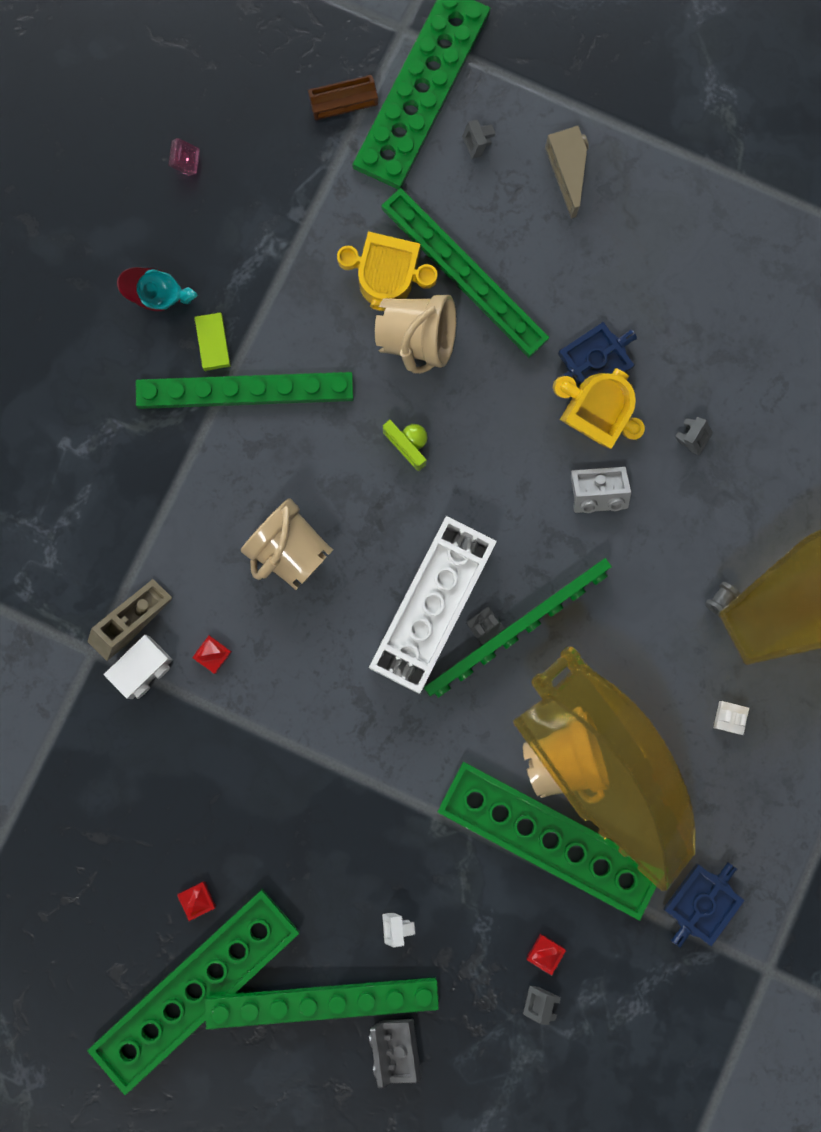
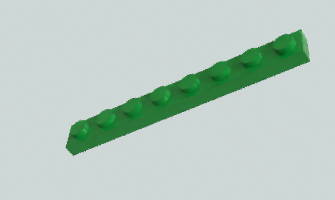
[381,188,549,358]
[136,372,354,409]
[424,558,612,698]
[205,977,438,1029]

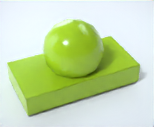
[383,420,428,471]

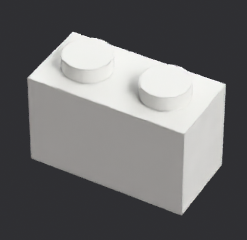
[104,635,173,699]

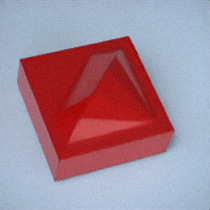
[192,635,232,674]
[177,881,216,921]
[526,933,566,976]

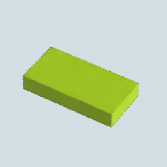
[195,313,231,371]

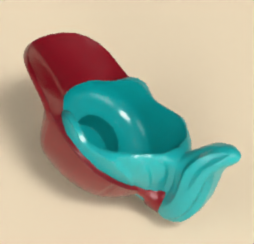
[117,267,197,311]

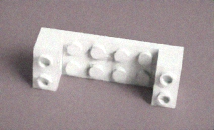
[369,516,497,694]

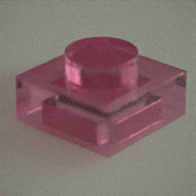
[168,138,200,176]

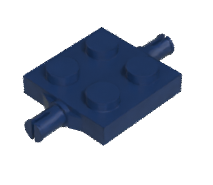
[555,322,637,385]
[663,862,745,948]

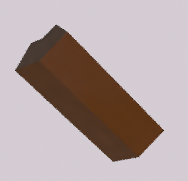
[308,75,378,120]

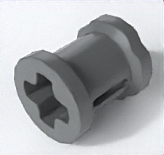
[705,582,742,619]

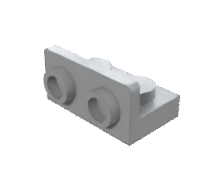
[571,467,631,513]

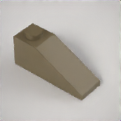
[545,126,589,218]
[88,579,172,661]

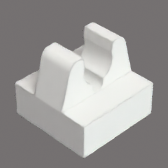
[713,701,749,735]
[382,913,415,947]

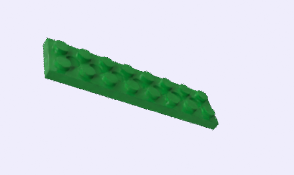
[353,0,491,190]
[437,762,665,921]
[87,889,300,1095]

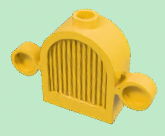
[337,231,437,311]
[553,368,645,449]

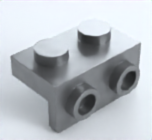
[369,1019,422,1088]

